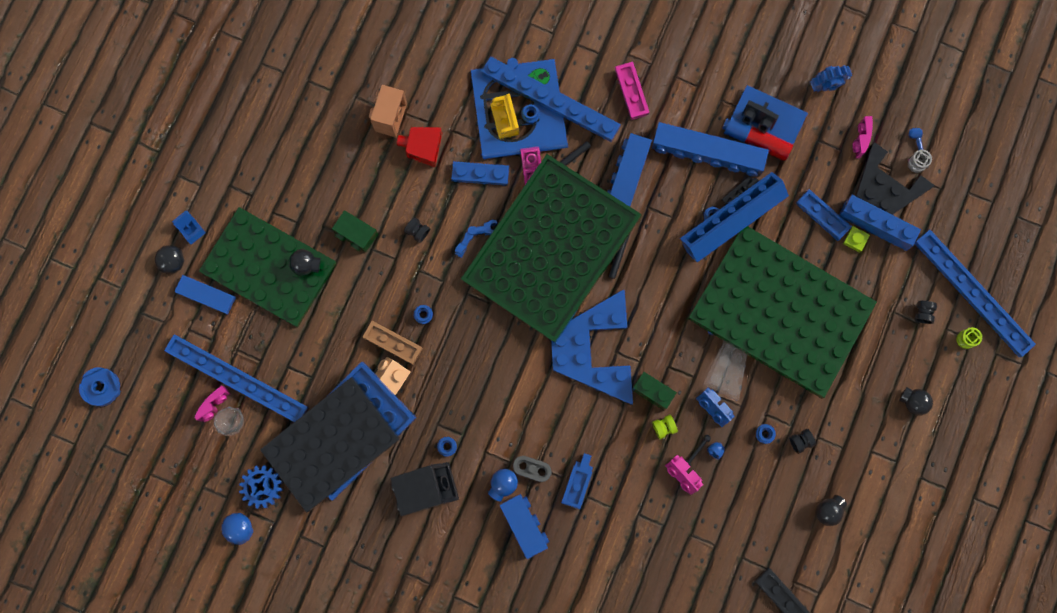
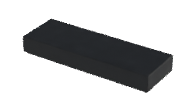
[754,568,810,613]

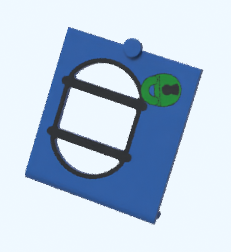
[471,58,568,159]

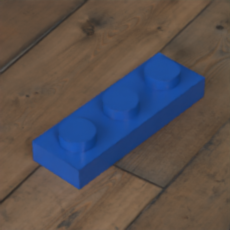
[452,161,509,186]

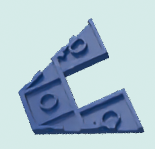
[551,290,633,405]

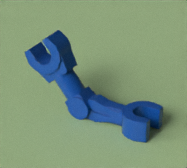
[455,220,497,258]

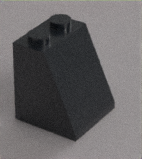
[391,462,459,516]

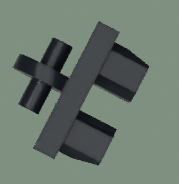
[742,100,779,133]

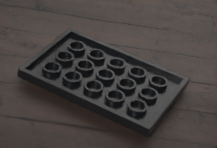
[260,377,400,513]

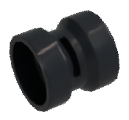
[404,217,430,243]
[914,300,937,324]
[789,428,816,454]

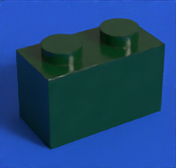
[332,210,378,252]
[632,372,677,411]

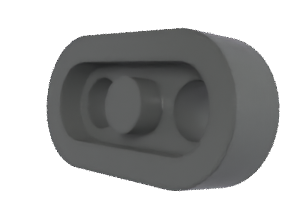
[513,456,551,482]

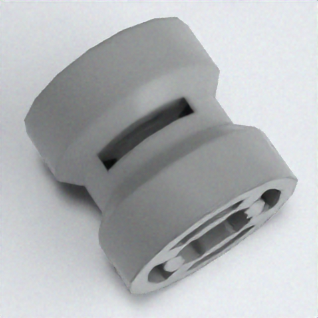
[908,150,932,173]

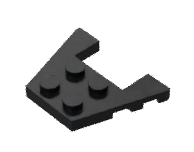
[856,142,934,215]

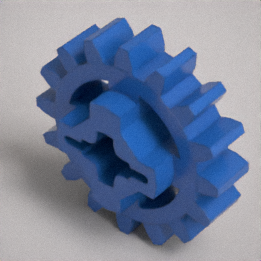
[810,65,852,92]
[239,466,283,509]

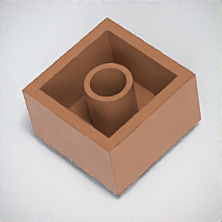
[369,85,407,137]

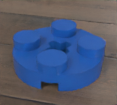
[79,367,121,407]

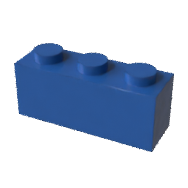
[500,494,549,559]

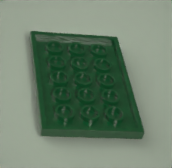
[199,207,337,328]

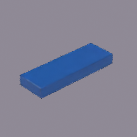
[796,189,852,241]
[175,275,236,315]

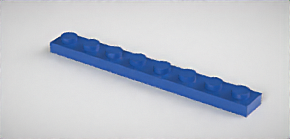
[481,57,621,142]
[914,230,1036,358]
[164,334,309,422]

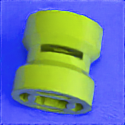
[956,327,982,349]
[652,415,678,440]

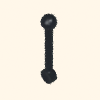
[686,435,711,466]

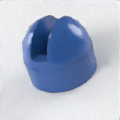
[707,442,724,460]

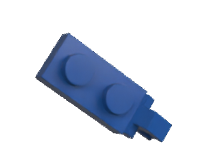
[561,453,593,509]

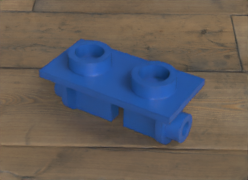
[696,387,735,427]

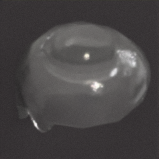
[214,406,244,436]

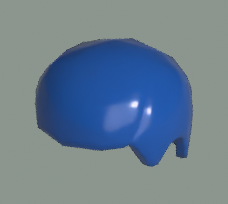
[221,513,253,545]

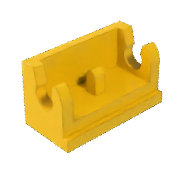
[490,94,519,139]

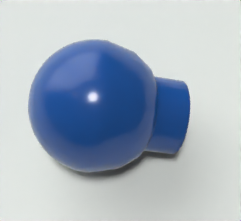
[488,469,518,502]

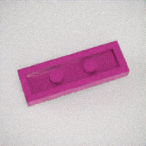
[615,62,650,120]

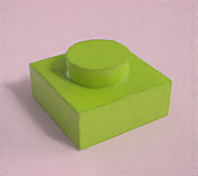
[843,226,870,253]

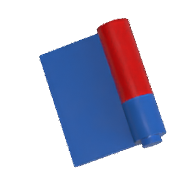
[722,85,808,161]

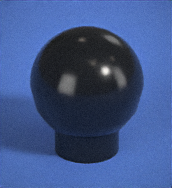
[289,249,321,275]
[899,387,933,416]
[816,495,847,526]

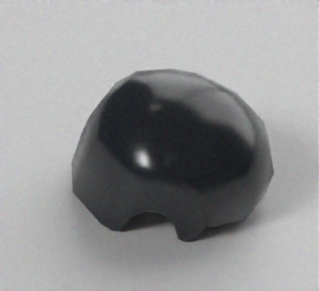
[155,245,185,274]

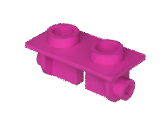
[665,455,704,495]

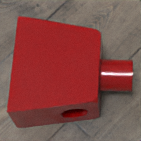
[397,127,442,167]

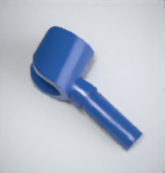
[909,128,923,150]

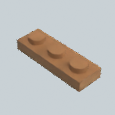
[363,321,423,365]

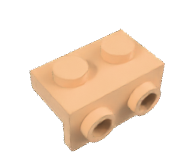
[375,357,410,395]

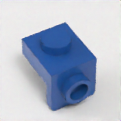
[172,211,206,245]

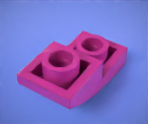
[853,116,873,159]
[520,147,541,185]
[195,386,230,422]

